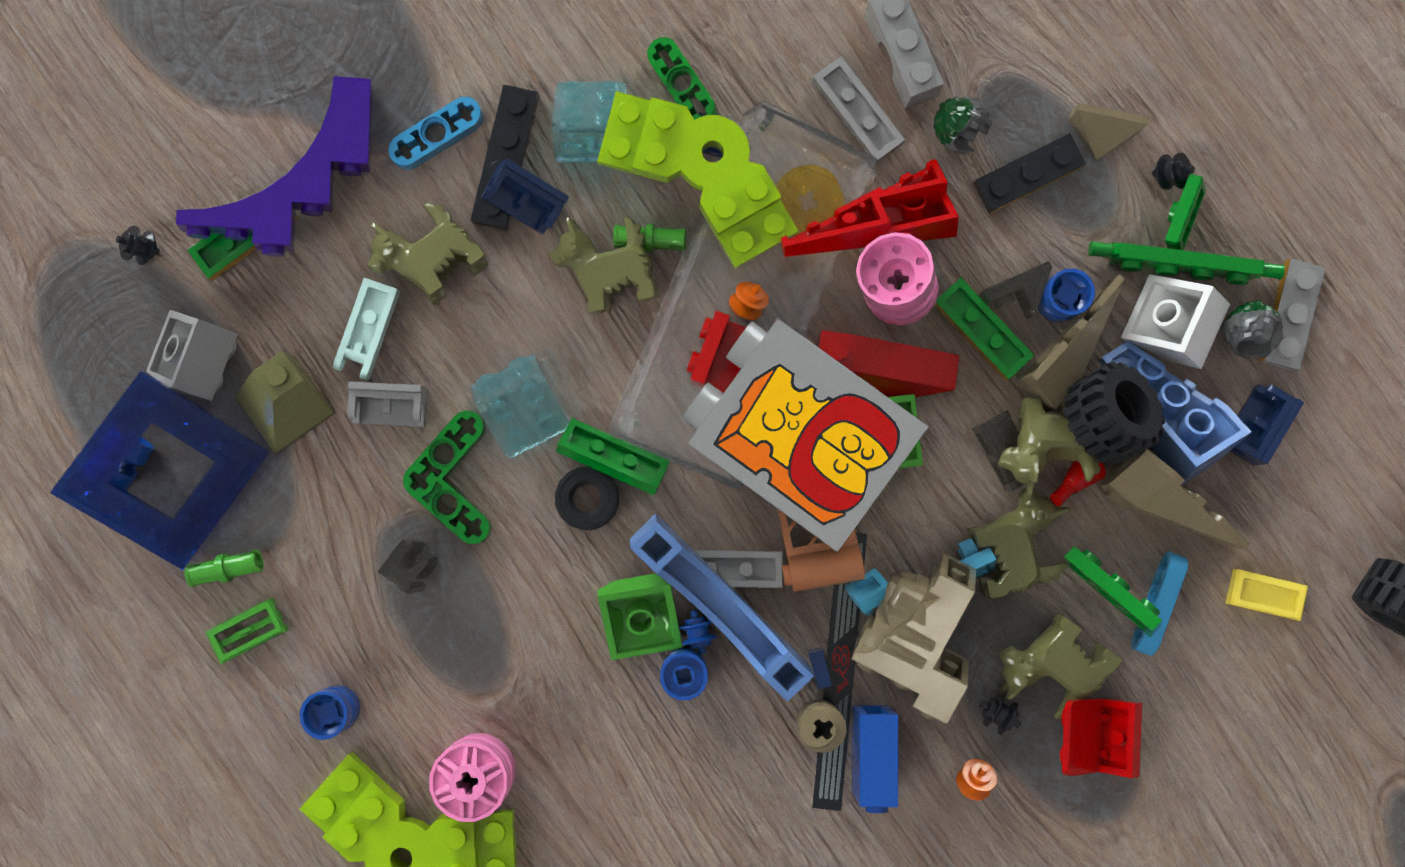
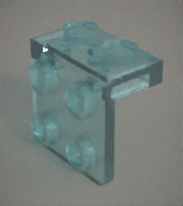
[552,81,627,162]
[470,354,569,458]

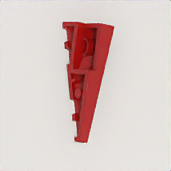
[781,159,959,257]

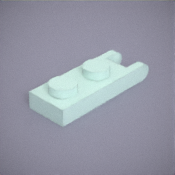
[333,278,401,381]

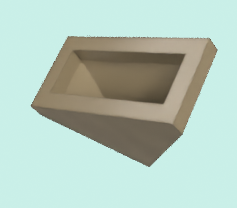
[1068,103,1149,161]

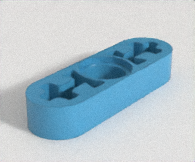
[388,97,483,170]
[1131,551,1188,656]

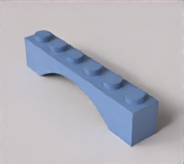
[630,513,814,702]

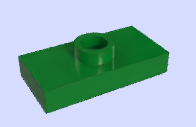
[1165,174,1206,250]

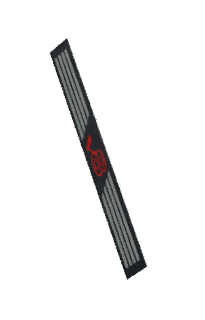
[812,533,867,811]

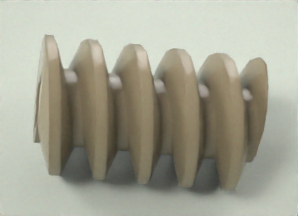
[796,699,847,753]

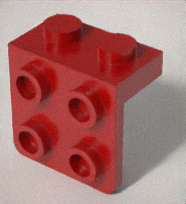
[686,310,747,393]
[1060,697,1142,778]

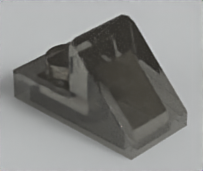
[978,261,1052,319]

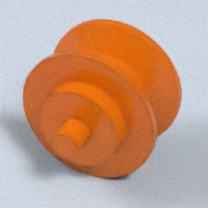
[729,281,769,320]
[956,759,997,801]

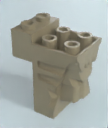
[851,553,976,724]

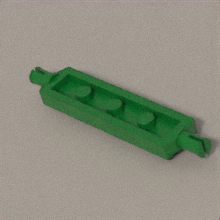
[1088,241,1285,285]

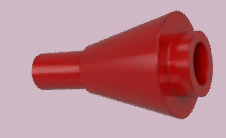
[1050,461,1106,506]

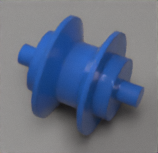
[679,610,717,654]

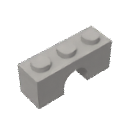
[864,0,944,110]

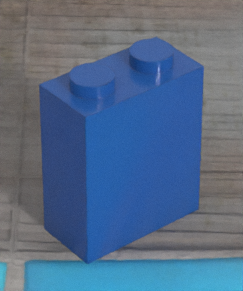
[852,705,898,813]

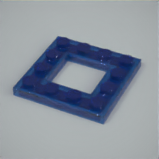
[50,369,269,570]

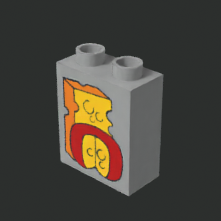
[682,319,929,552]

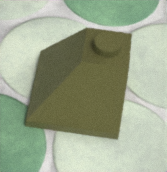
[235,351,335,454]

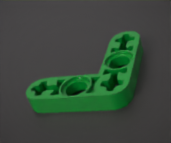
[647,37,718,120]
[403,410,492,544]

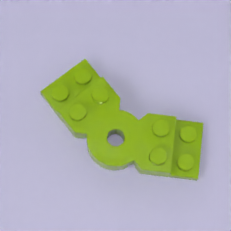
[597,91,799,269]
[299,752,517,867]

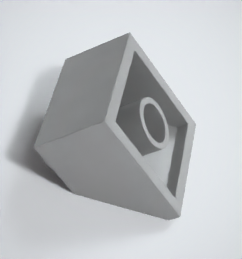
[144,310,238,401]

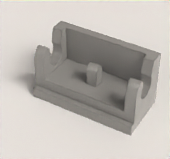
[347,381,428,427]

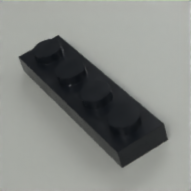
[471,84,539,231]

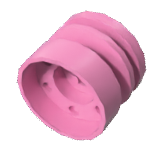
[856,232,939,326]
[429,733,516,822]

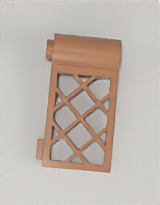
[777,508,865,592]

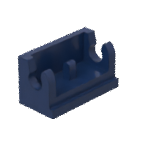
[480,158,569,235]
[1230,384,1304,466]

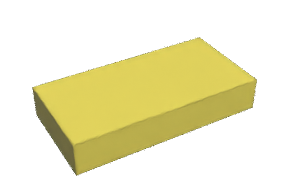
[1225,569,1308,621]

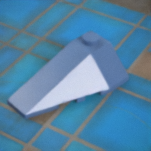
[1099,341,1251,485]

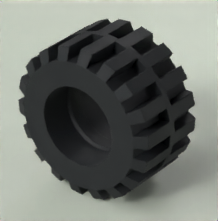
[1064,362,1165,464]
[1352,558,1405,637]

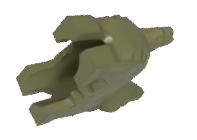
[367,203,488,306]
[549,216,661,314]
[998,398,1101,497]
[967,488,1070,600]
[998,613,1123,719]

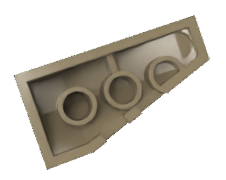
[1015,274,1125,412]
[1099,449,1251,549]

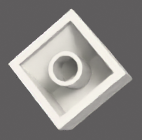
[1121,274,1230,369]

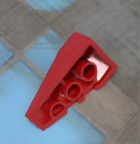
[817,330,960,398]

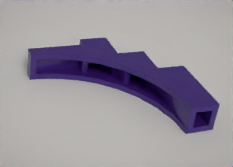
[176,76,372,257]

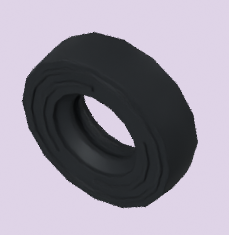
[555,466,619,530]

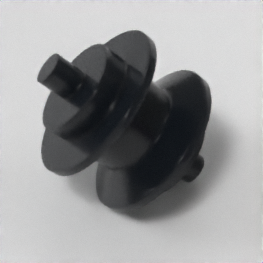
[1152,153,1195,190]
[115,226,160,265]
[979,694,1021,735]

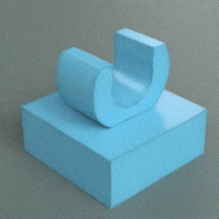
[957,538,996,578]
[844,568,888,616]

